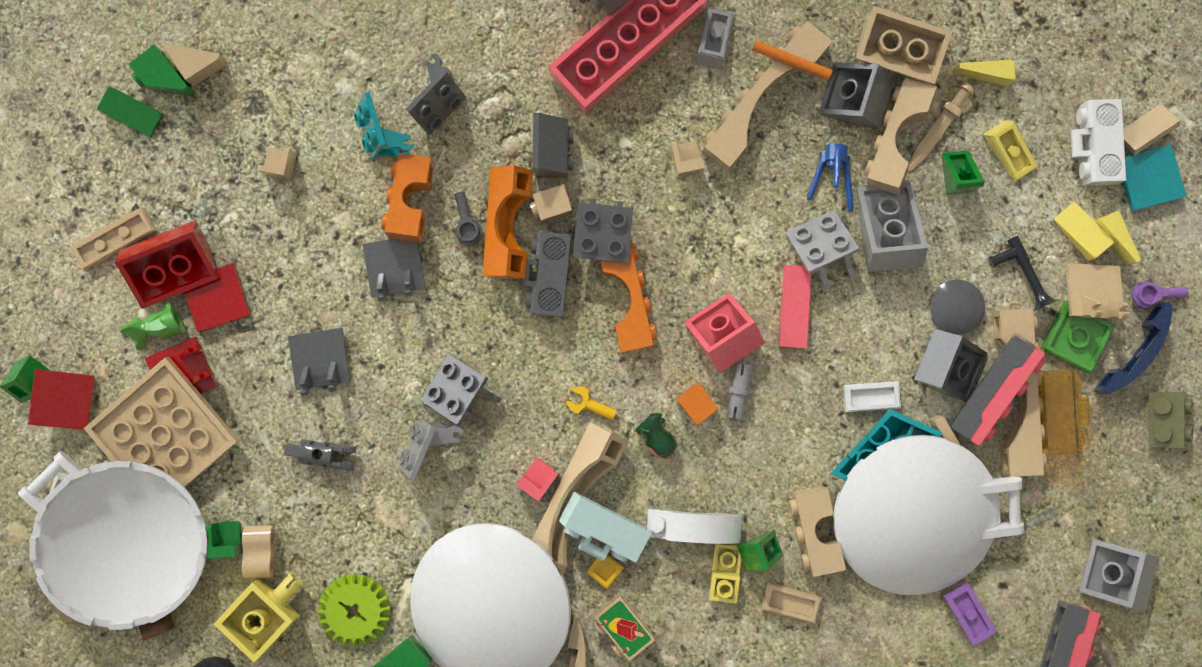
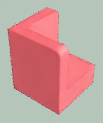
[516,458,559,502]

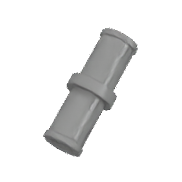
[726,362,753,420]

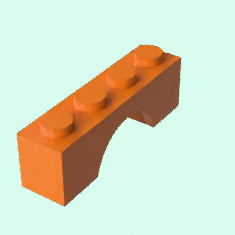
[483,165,533,279]
[600,243,657,353]

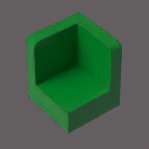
[0,355,50,403]
[205,521,243,559]

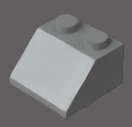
[1079,539,1160,611]

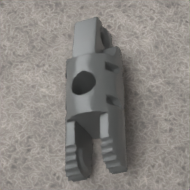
[284,439,357,471]

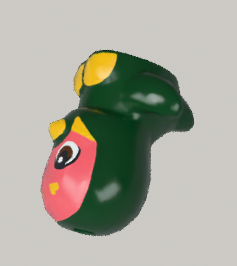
[634,413,677,459]

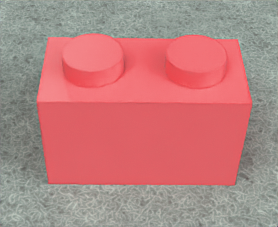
[684,293,765,373]

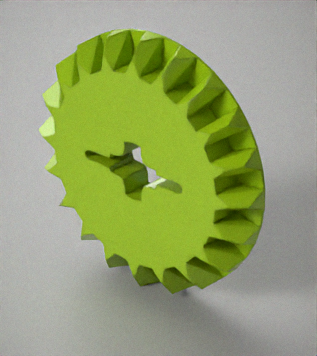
[317,574,390,647]

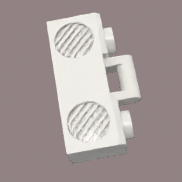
[1071,99,1126,186]

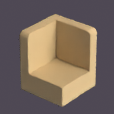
[670,141,705,178]
[257,147,297,181]

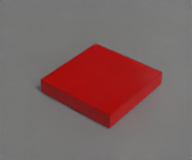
[185,263,252,333]
[27,369,94,430]

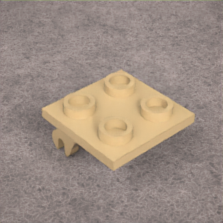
[1065,263,1129,320]

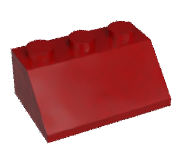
[115,220,219,309]

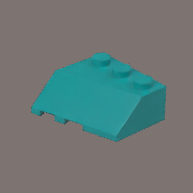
[830,409,942,481]

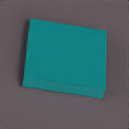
[1122,144,1187,212]

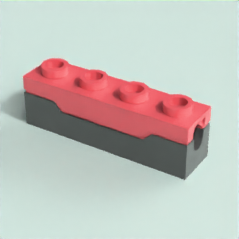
[951,333,1046,446]
[1040,600,1101,667]

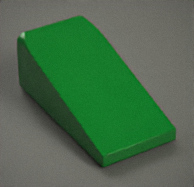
[97,86,163,137]

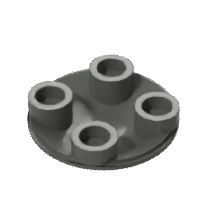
[930,280,985,334]

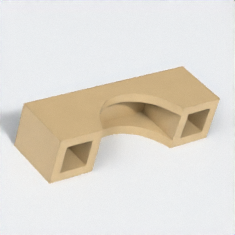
[864,78,937,195]

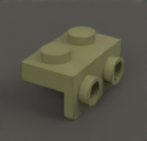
[1149,392,1193,448]

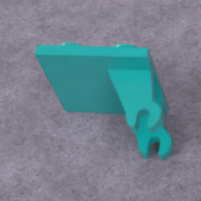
[354,91,414,161]

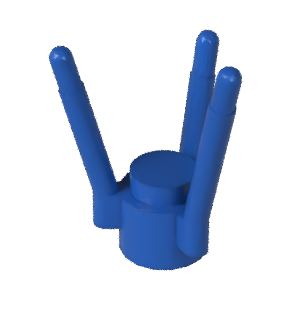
[807,143,853,211]

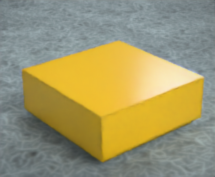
[586,554,624,589]

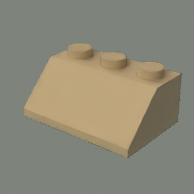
[855,6,952,85]

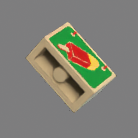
[593,593,655,661]

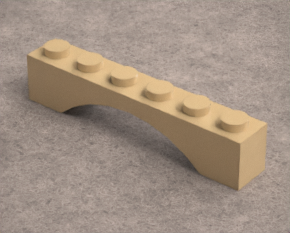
[702,21,833,172]
[992,309,1047,477]
[532,422,629,575]

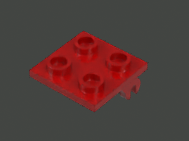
[145,337,218,394]

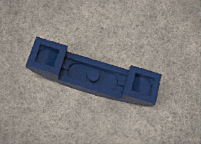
[1094,302,1172,394]

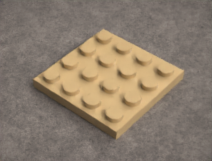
[83,357,240,488]

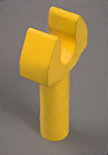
[566,387,617,421]

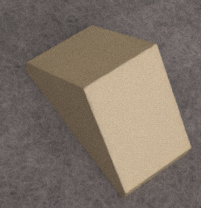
[165,43,227,86]

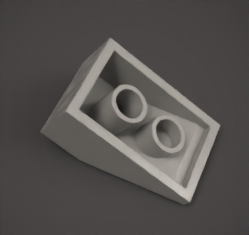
[856,182,928,272]

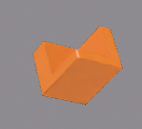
[675,382,719,424]

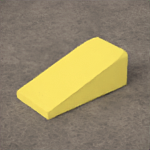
[952,60,1015,86]
[983,120,1038,182]
[1052,202,1115,261]
[1094,211,1141,265]

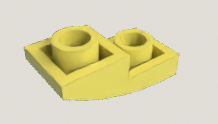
[709,543,741,604]

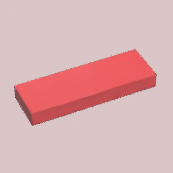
[779,265,811,349]

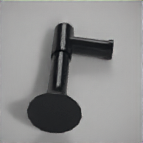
[988,236,1059,312]

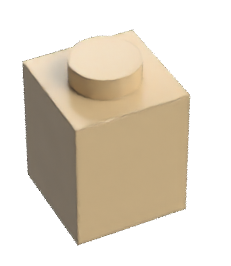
[530,184,573,224]

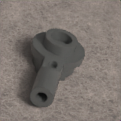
[454,192,483,246]

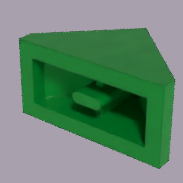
[942,150,985,195]
[737,530,784,571]

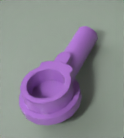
[1131,281,1188,308]

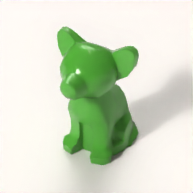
[120,302,186,350]

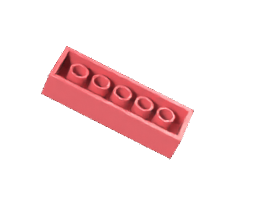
[548,0,708,115]

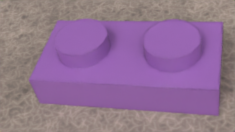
[943,582,997,646]

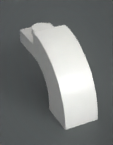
[647,509,742,544]

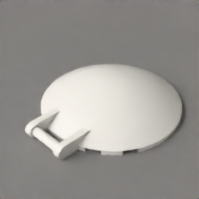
[834,435,1024,595]
[18,451,207,630]
[410,523,571,667]

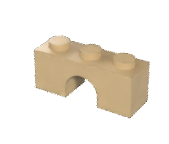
[789,486,846,577]

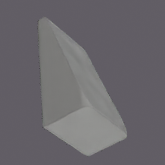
[696,8,734,69]

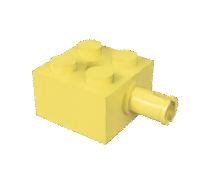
[214,572,303,663]

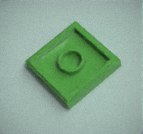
[1040,300,1116,374]

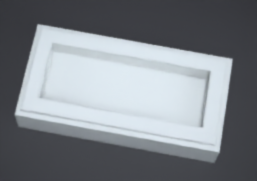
[843,381,901,412]

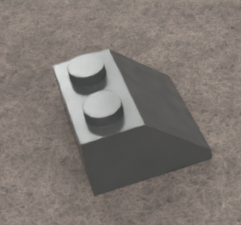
[819,62,896,128]
[532,113,574,178]
[914,329,988,403]

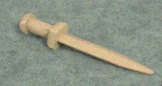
[908,83,974,171]

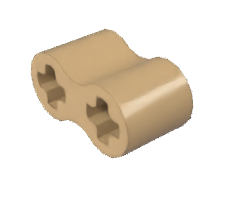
[242,525,276,578]

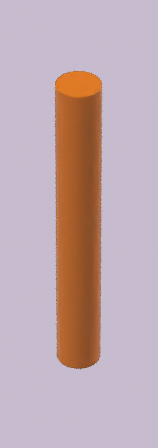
[752,40,833,80]

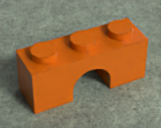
[382,153,435,243]

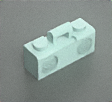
[559,491,652,562]

